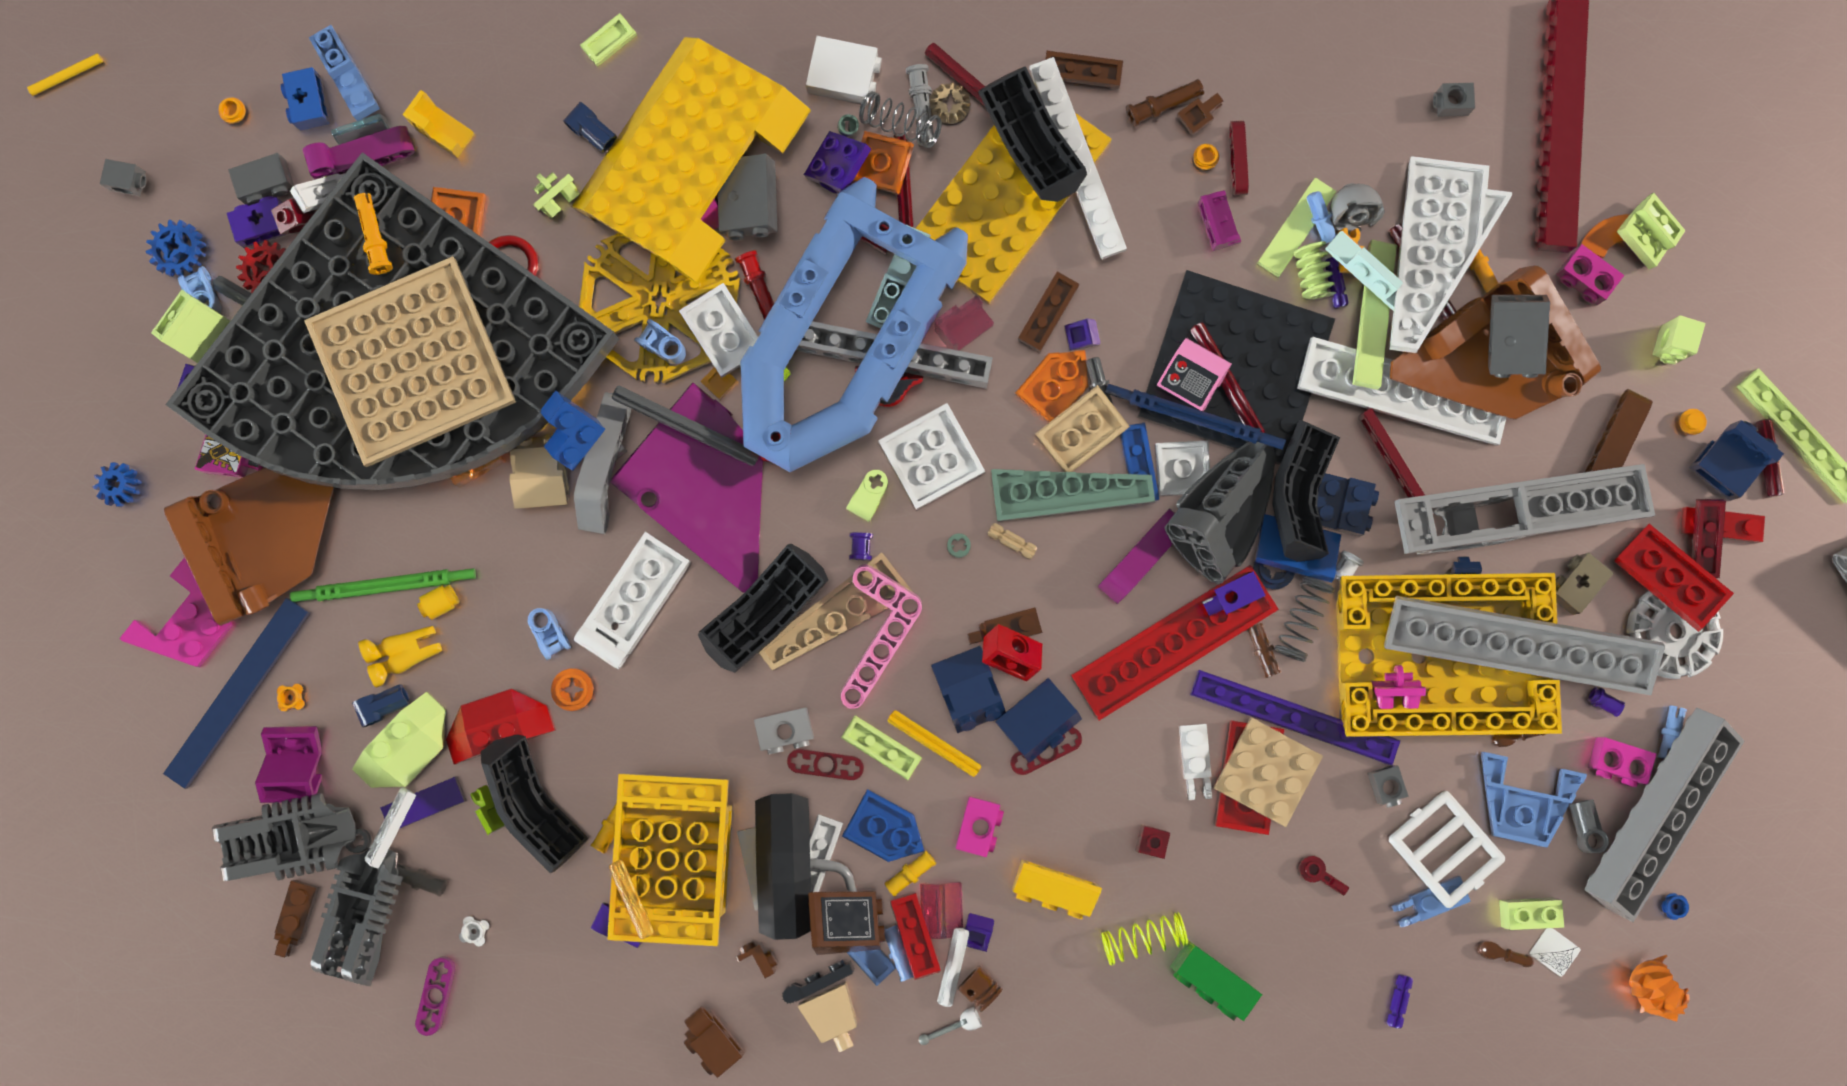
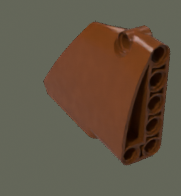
[1390,265,1601,420]

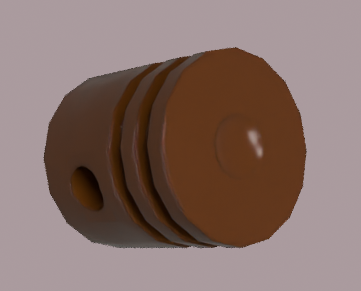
[958,966,1003,1012]

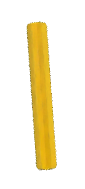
[888,710,981,777]

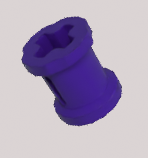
[849,532,873,561]

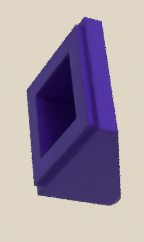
[1065,318,1100,351]
[965,913,994,952]

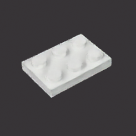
[679,283,758,378]

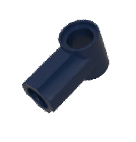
[563,102,617,153]
[352,684,410,728]

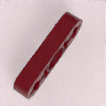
[1229,121,1249,195]
[1010,727,1082,775]
[787,749,864,780]

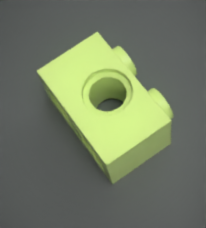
[1652,315,1706,364]
[1499,897,1564,930]

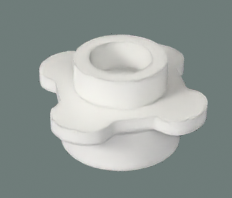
[459,916,489,946]

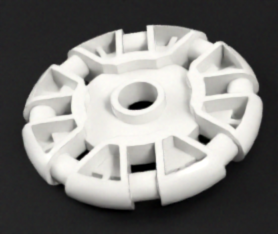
[1627,591,1723,679]

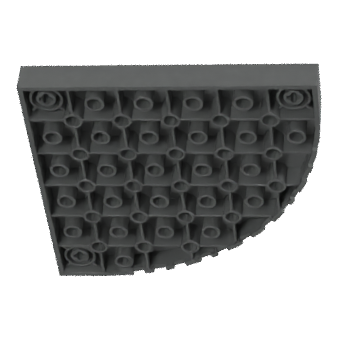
[165,152,619,490]

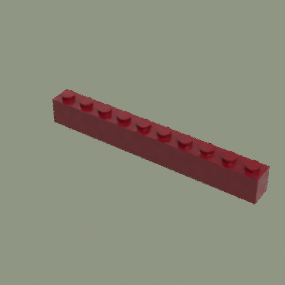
[1535,0,1589,253]

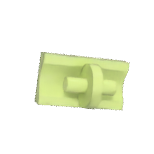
[533,172,580,219]

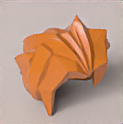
[1629,955,1690,1022]

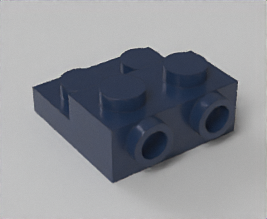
[1317,473,1379,537]

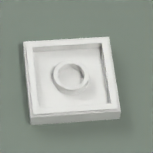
[1155,440,1210,496]

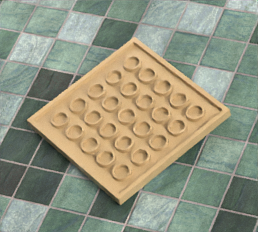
[304,256,516,467]

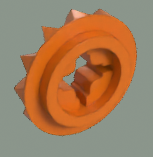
[551,668,594,711]

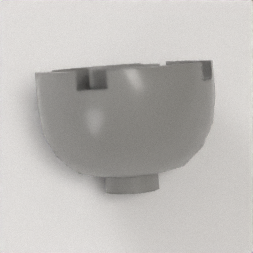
[1330,183,1385,233]

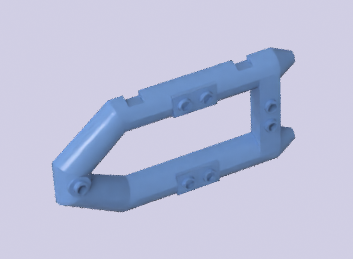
[740,177,968,472]

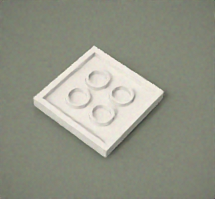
[878,403,985,510]

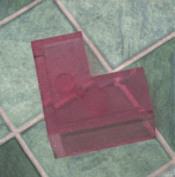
[935,295,994,351]

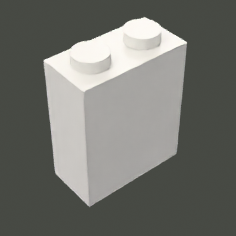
[806,36,882,105]

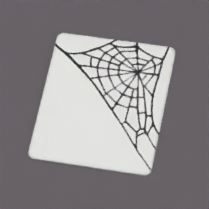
[1529,928,1581,977]

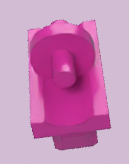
[1371,665,1426,709]

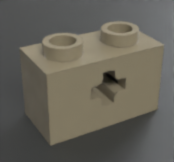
[1555,553,1614,615]

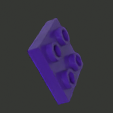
[803,131,871,194]

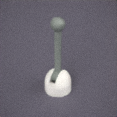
[919,1006,982,1045]

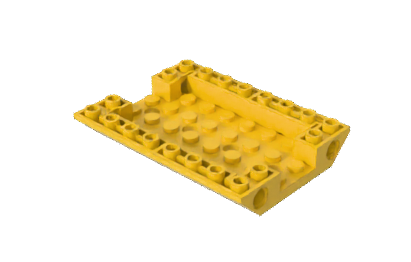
[1336,573,1562,737]

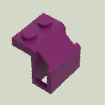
[255,726,322,803]

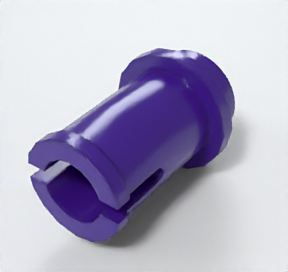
[1588,687,1625,717]

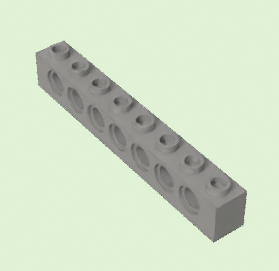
[795,321,993,389]

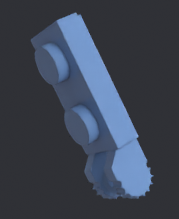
[1392,876,1471,927]

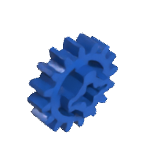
[146,220,206,277]

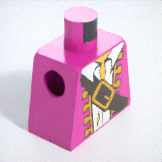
[195,435,263,478]

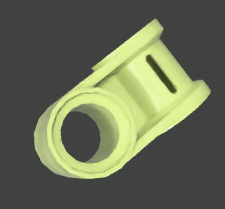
[846,470,888,522]

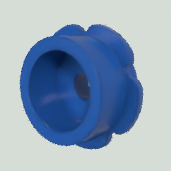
[1662,893,1689,920]

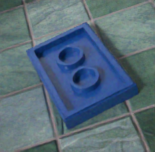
[1255,514,1342,583]

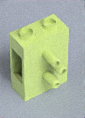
[151,290,231,363]

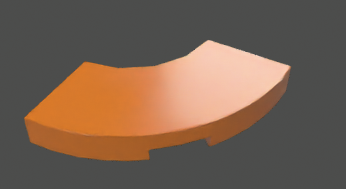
[1578,214,1630,258]

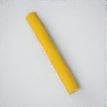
[27,53,103,96]

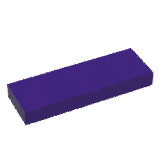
[380,776,466,829]

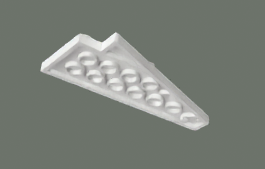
[1389,156,1512,353]

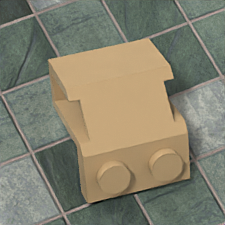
[509,433,570,509]

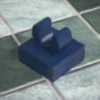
[1451,556,1482,574]

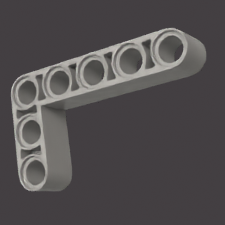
[574,392,631,534]

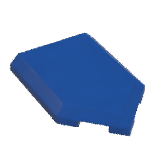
[842,789,924,862]

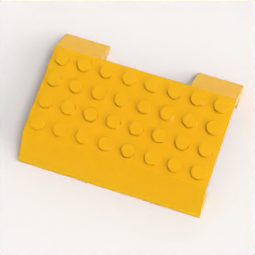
[571,37,811,283]

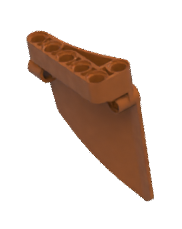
[164,468,334,626]

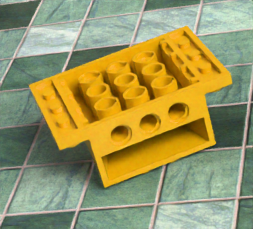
[607,774,732,946]

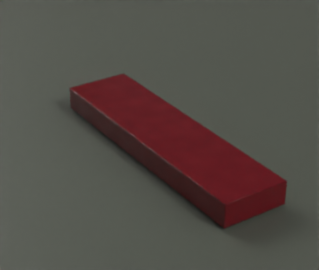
[1358,408,1425,498]

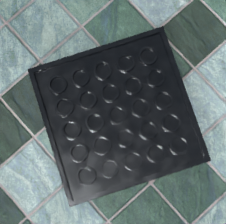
[1137,270,1335,465]

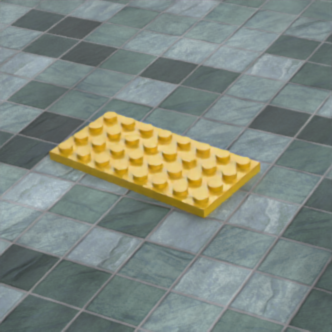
[916,113,1112,304]

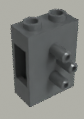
[718,153,777,241]
[1488,295,1550,378]

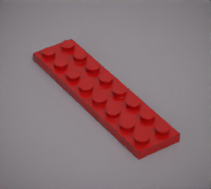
[1070,565,1279,721]

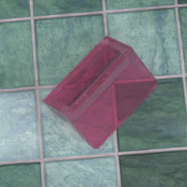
[920,882,963,939]

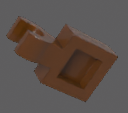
[1177,93,1224,136]

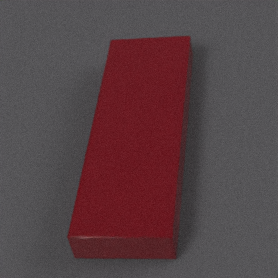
[1691,499,1726,578]

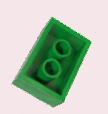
[1170,940,1263,1021]

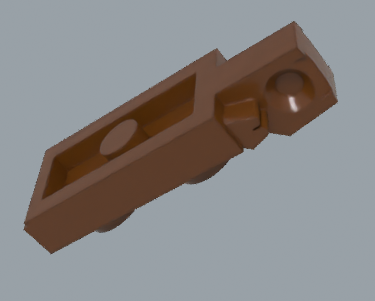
[967,607,1043,645]
[274,880,319,958]

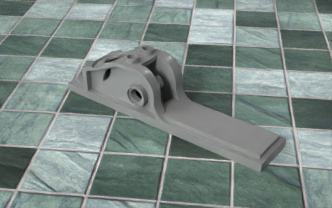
[1394,464,1655,555]

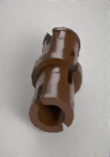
[1247,622,1282,678]

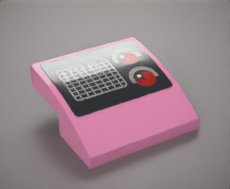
[1157,338,1232,411]

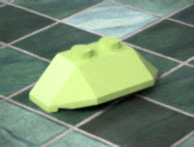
[352,692,446,788]

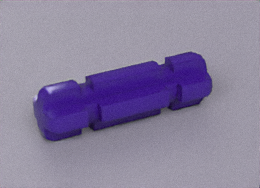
[1325,257,1349,308]
[1387,975,1413,1029]

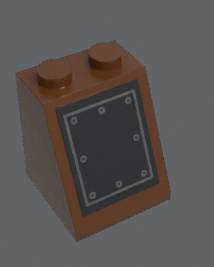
[808,891,885,955]

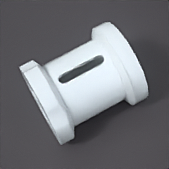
[1335,550,1364,581]

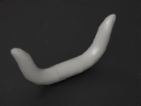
[810,858,857,892]

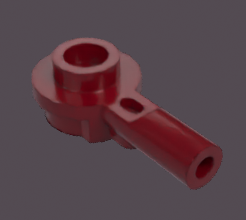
[1299,856,1349,896]

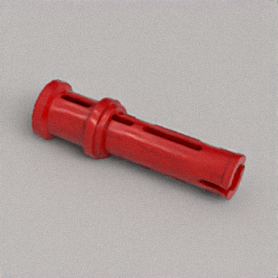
[735,250,774,320]

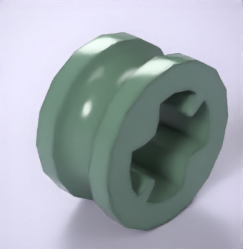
[947,533,971,558]

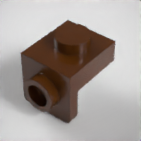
[736,941,778,979]

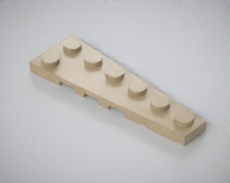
[759,553,912,671]

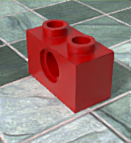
[982,624,1043,682]

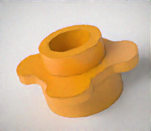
[277,684,305,711]

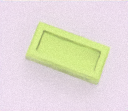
[580,13,637,67]

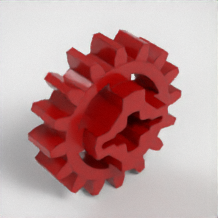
[236,240,286,293]

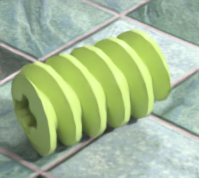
[1294,241,1336,300]

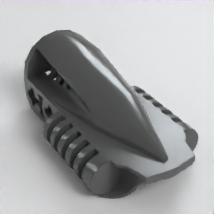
[212,793,356,881]
[311,848,403,986]

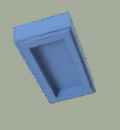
[847,949,896,986]

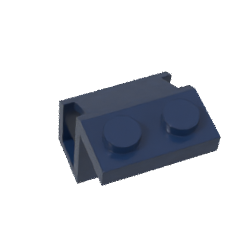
[1689,420,1784,501]
[931,646,1006,733]

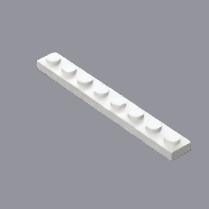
[1029,57,1127,260]

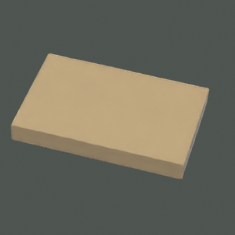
[1035,385,1130,472]

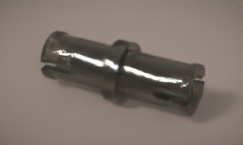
[397,862,447,897]

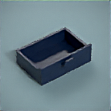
[995,678,1082,763]

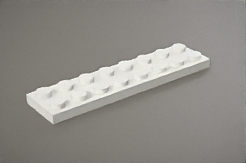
[1297,337,1506,446]

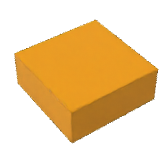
[700,367,738,400]

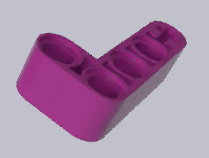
[302,126,415,179]
[1098,508,1175,604]

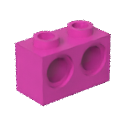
[1555,244,1625,305]
[1588,737,1657,788]

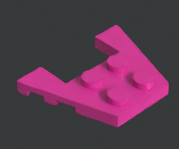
[119,557,233,667]

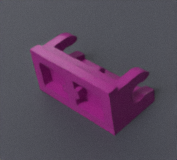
[1198,190,1241,251]

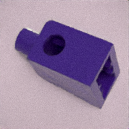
[1203,571,1266,616]

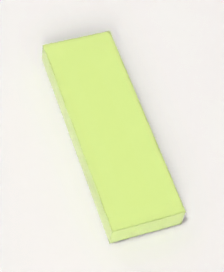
[841,715,922,780]

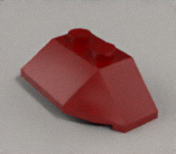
[446,689,556,765]

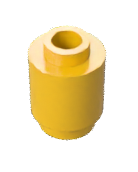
[417,584,459,620]

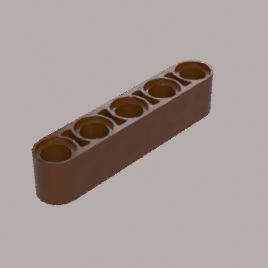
[1584,389,1653,472]

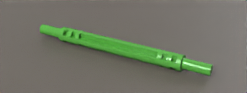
[290,568,476,602]

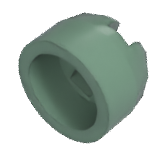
[837,114,859,137]

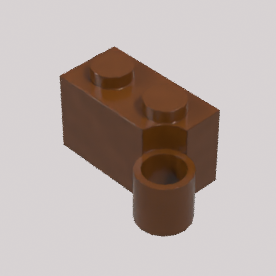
[684,1006,745,1078]

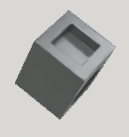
[1433,83,1475,117]
[100,159,147,196]
[1367,765,1409,808]

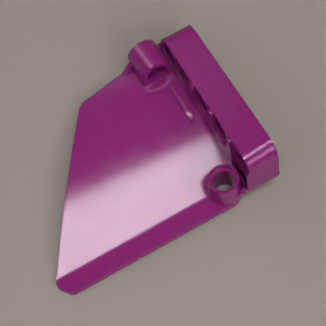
[610,383,763,593]

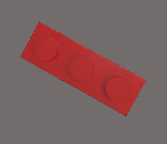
[1680,507,1765,543]
[890,893,941,980]

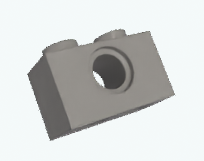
[754,708,814,755]

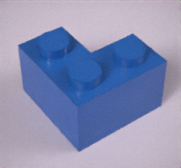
[540,391,605,471]

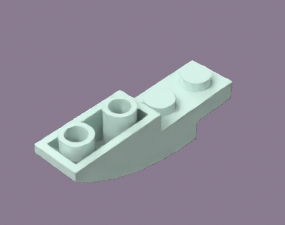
[866,225,931,328]

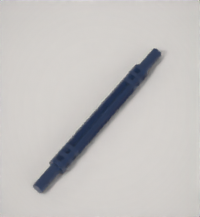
[1105,384,1286,450]

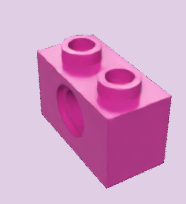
[955,796,1004,857]

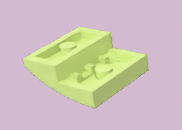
[1617,193,1685,269]

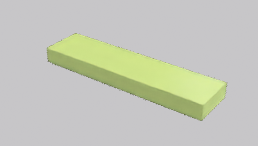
[1257,177,1337,278]

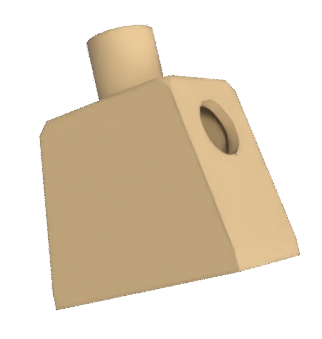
[798,981,857,1052]

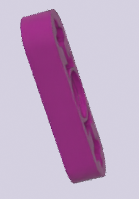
[415,956,455,1036]

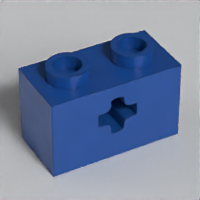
[281,67,330,131]

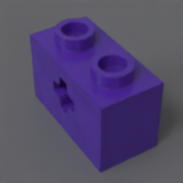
[227,196,288,248]

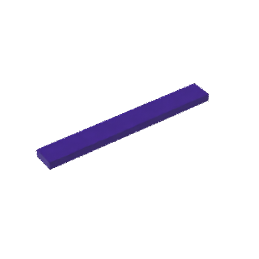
[1190,670,1401,766]

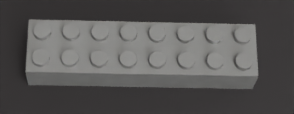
[1584,708,1745,922]

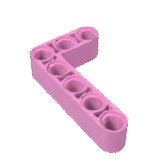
[841,564,922,709]

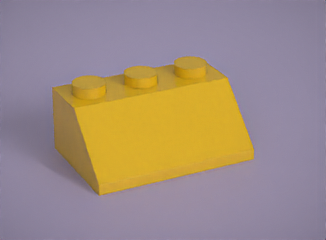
[1012,859,1102,919]

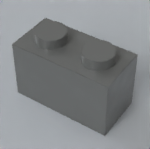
[228,153,294,205]

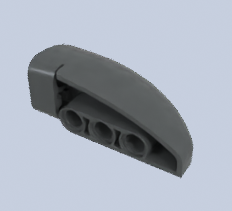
[1165,442,1275,584]

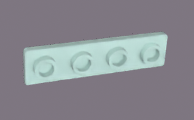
[1325,231,1403,311]

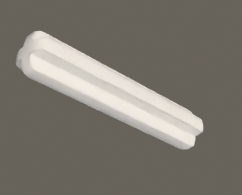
[937,928,969,1007]

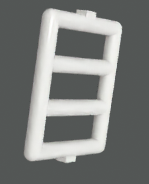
[1389,791,1505,908]

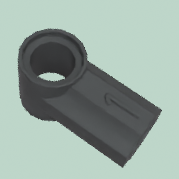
[1569,799,1609,853]

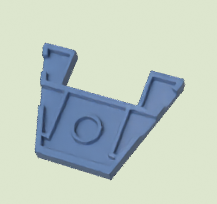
[1481,752,1587,848]

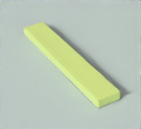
[1353,240,1397,390]
[1736,368,1847,503]

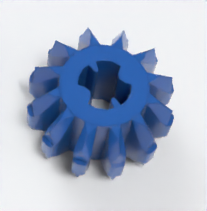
[92,462,142,507]

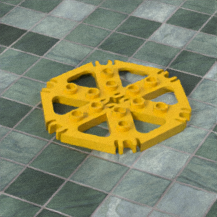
[579,233,741,384]

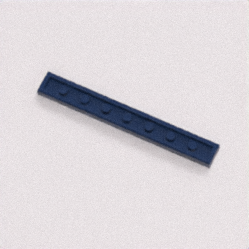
[163,598,310,789]

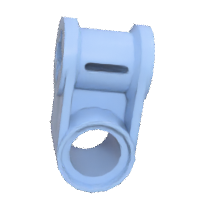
[178,266,222,313]
[634,319,686,364]
[528,608,571,660]

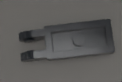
[782,959,855,1004]

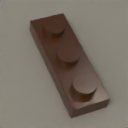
[1045,50,1123,89]
[1018,271,1080,352]

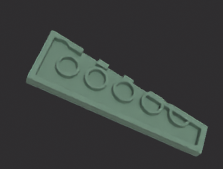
[991,469,1155,522]

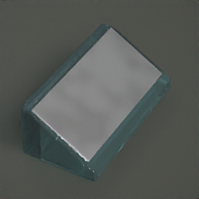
[331,114,389,145]

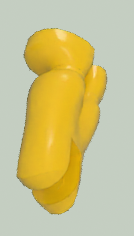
[358,626,442,688]

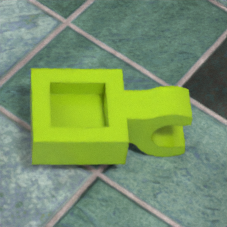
[470,785,505,835]

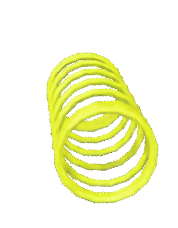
[1101,912,1188,966]

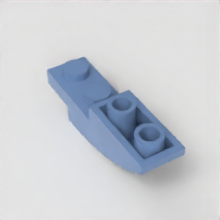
[309,25,380,122]

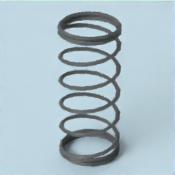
[859,91,942,148]
[1274,576,1335,662]

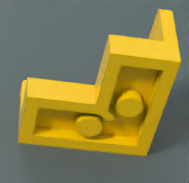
[402,90,474,158]

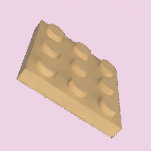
[1214,718,1323,827]

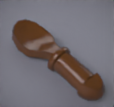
[1493,734,1546,747]
[1478,941,1534,967]

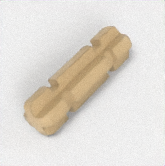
[988,523,1037,559]

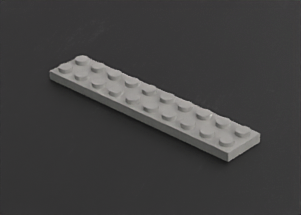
[1384,596,1665,695]

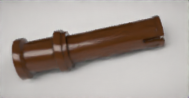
[1126,79,1204,127]

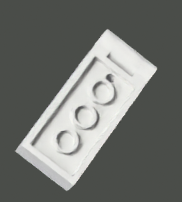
[574,532,692,670]

